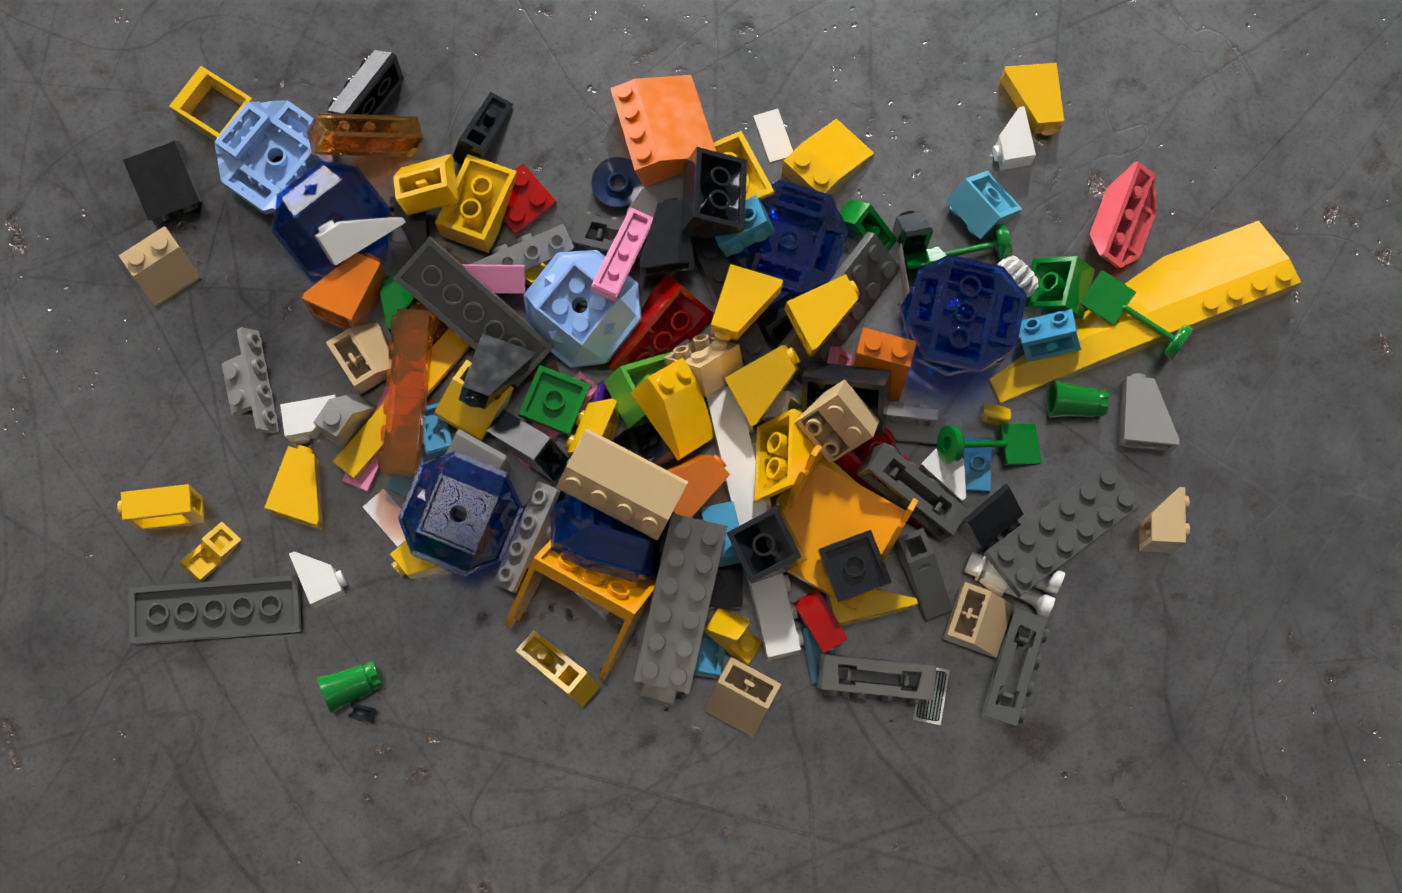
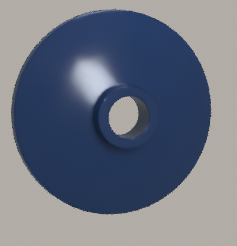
[591,157,643,208]

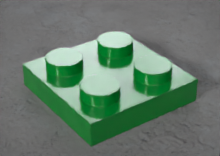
[518,365,591,436]

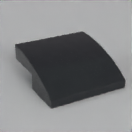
[612,422,675,467]

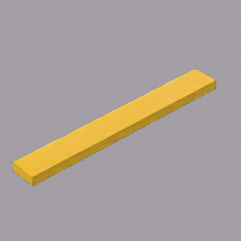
[333,328,471,480]

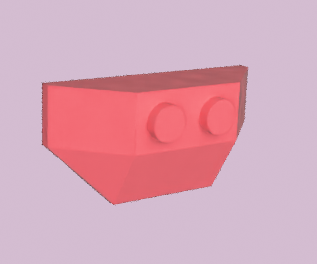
[1090,161,1157,268]

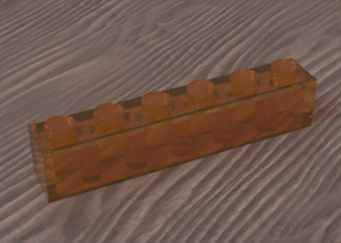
[378,309,435,478]

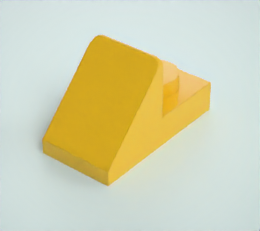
[704,608,763,665]

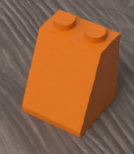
[302,253,387,330]
[852,327,917,402]
[663,454,730,518]

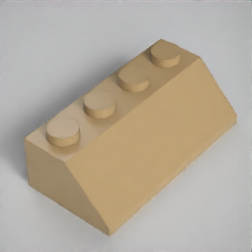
[556,429,688,540]

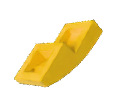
[180,522,242,582]

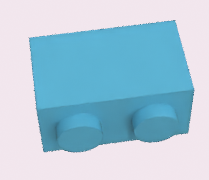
[945,171,1022,239]

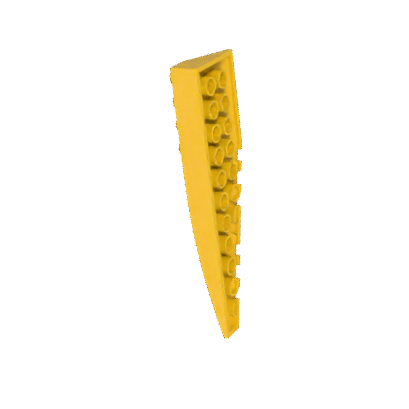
[989,221,1301,404]

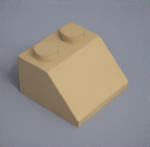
[119,226,201,307]

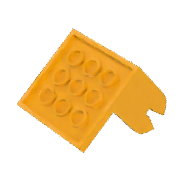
[783,444,919,611]
[506,514,661,682]

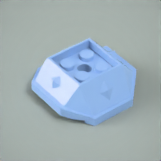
[214,100,334,215]
[523,250,642,369]

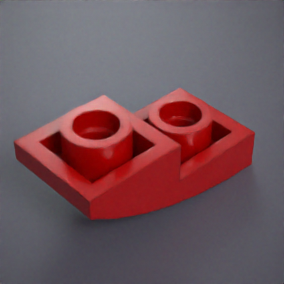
[793,589,848,653]

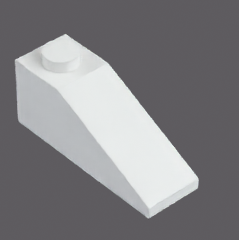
[315,217,406,265]

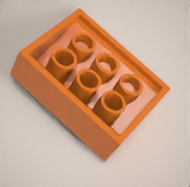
[610,75,717,188]

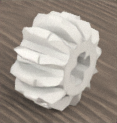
[993,255,1039,301]

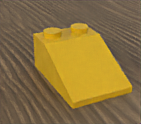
[782,119,874,207]
[714,131,774,200]
[435,154,517,253]
[630,357,715,460]
[565,399,620,459]
[754,409,815,503]

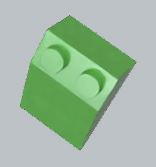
[603,352,704,429]

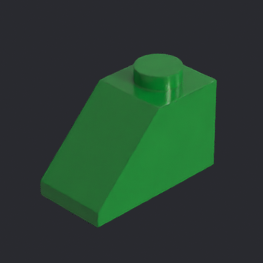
[835,199,897,250]
[380,270,420,338]

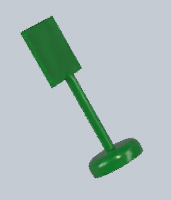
[904,223,1013,270]
[1079,270,1193,360]
[937,424,1042,465]

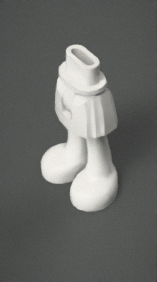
[964,552,1065,618]

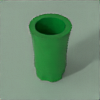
[1047,380,1109,418]
[317,661,383,714]

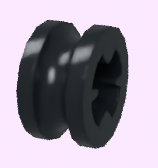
[348,703,377,723]

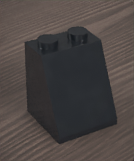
[123,141,202,223]

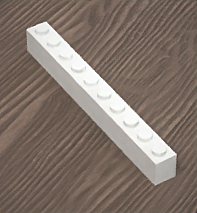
[705,386,804,661]

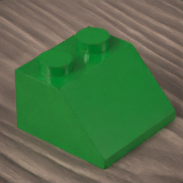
[1021,256,1095,319]

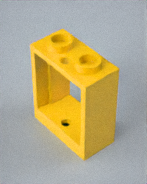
[169,66,254,142]
[117,484,204,531]

